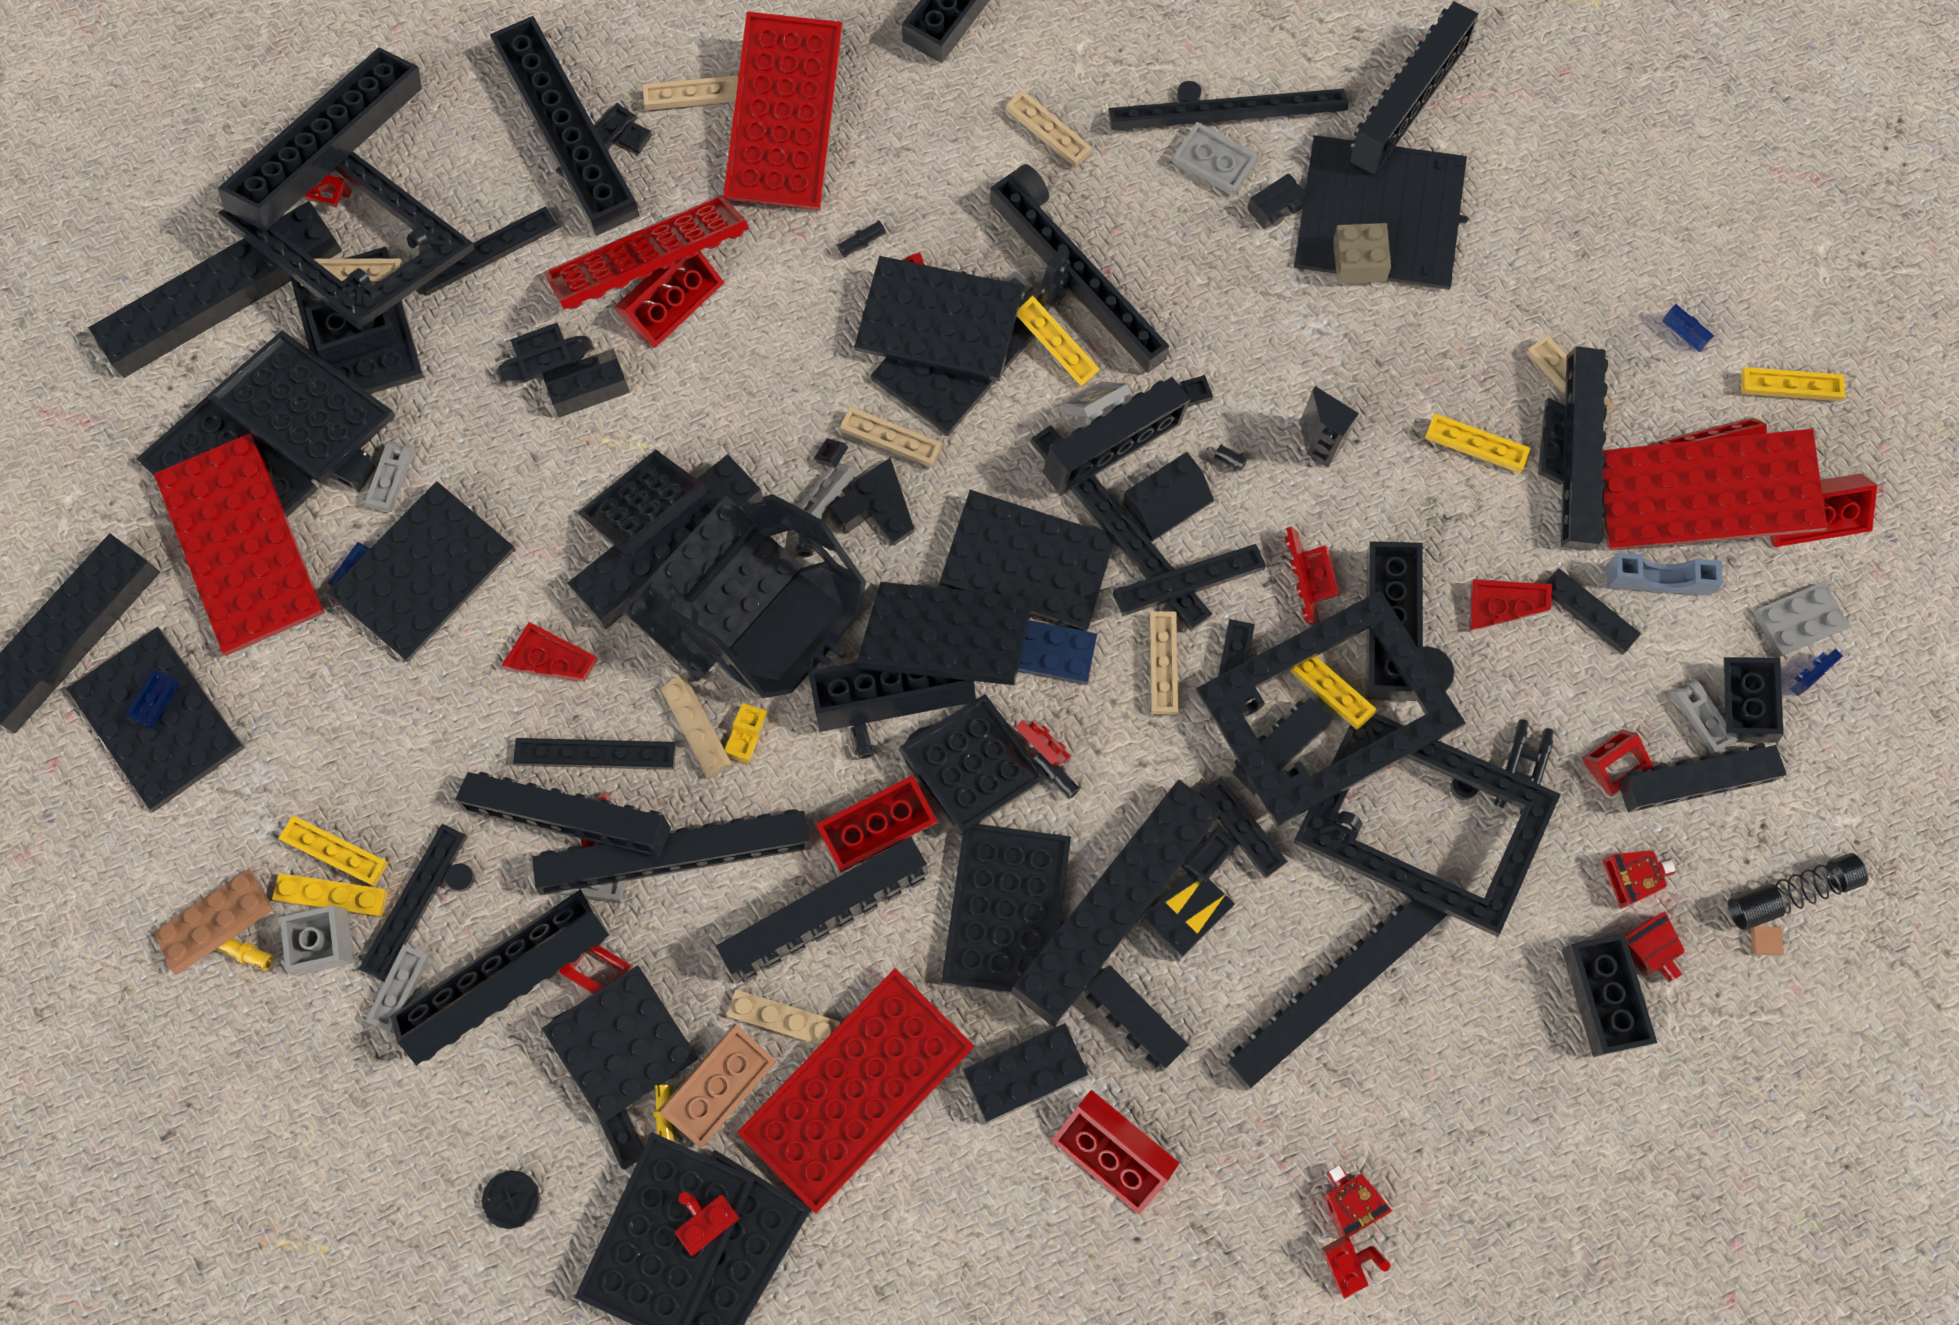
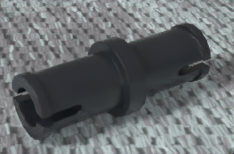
[837,220,886,258]
[1034,752,1081,799]

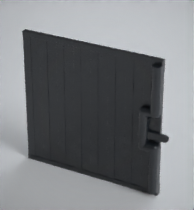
[1294,135,1469,290]

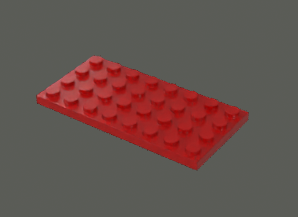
[723,11,843,211]
[543,195,749,310]
[1602,428,1827,551]
[154,433,325,656]
[737,968,975,1214]

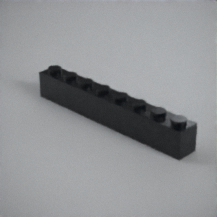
[1561,346,1608,551]
[455,772,671,857]

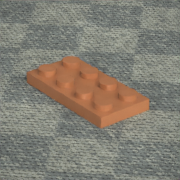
[153,868,274,975]
[658,1023,776,1149]

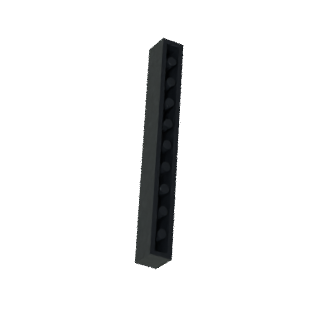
[990,174,1169,373]
[532,809,810,896]
[1225,897,1448,1091]

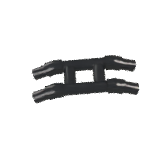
[1493,719,1554,814]

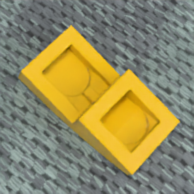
[724,703,767,765]

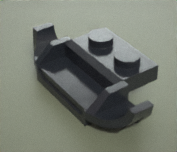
[496,322,595,384]

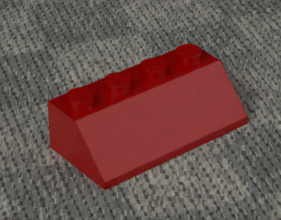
[613,251,725,348]
[1770,473,1878,547]
[816,775,938,873]
[1051,1090,1180,1215]

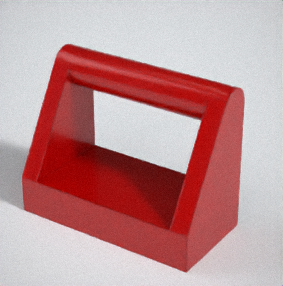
[1581,729,1653,796]
[559,945,633,994]

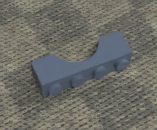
[1607,553,1722,596]

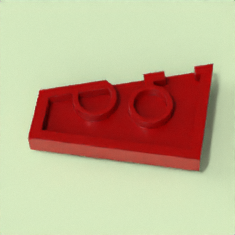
[1469,579,1552,632]
[501,622,598,682]

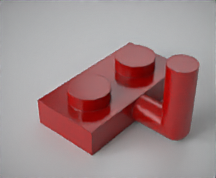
[675,1192,740,1256]
[1321,1235,1391,1299]

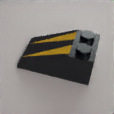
[1140,873,1235,962]

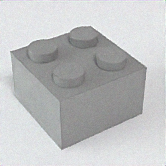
[280,905,353,975]

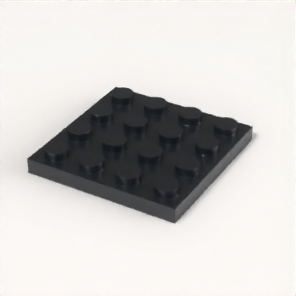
[577,449,708,557]
[899,694,1047,835]
[541,965,698,1124]

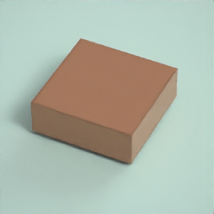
[1750,926,1784,956]

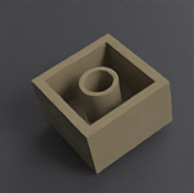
[1333,223,1391,284]

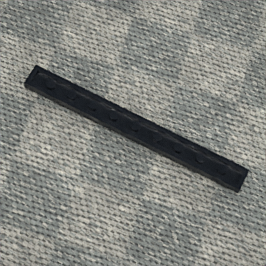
[1108,88,1349,130]
[1030,425,1212,632]

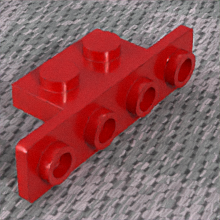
[1285,526,1340,626]

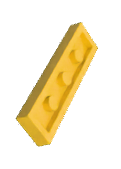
[1017,296,1100,387]
[1740,367,1845,401]
[1425,413,1530,473]
[1289,657,1376,730]
[278,815,389,887]
[272,873,388,918]

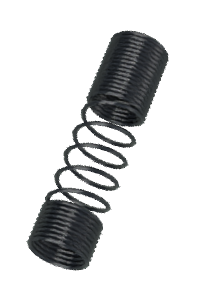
[1727,853,1869,931]

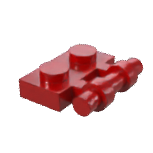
[1015,720,1072,765]

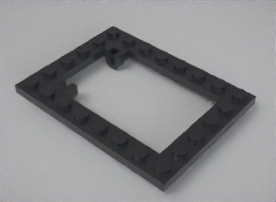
[218,152,474,329]
[1196,590,1466,827]
[1293,713,1561,937]

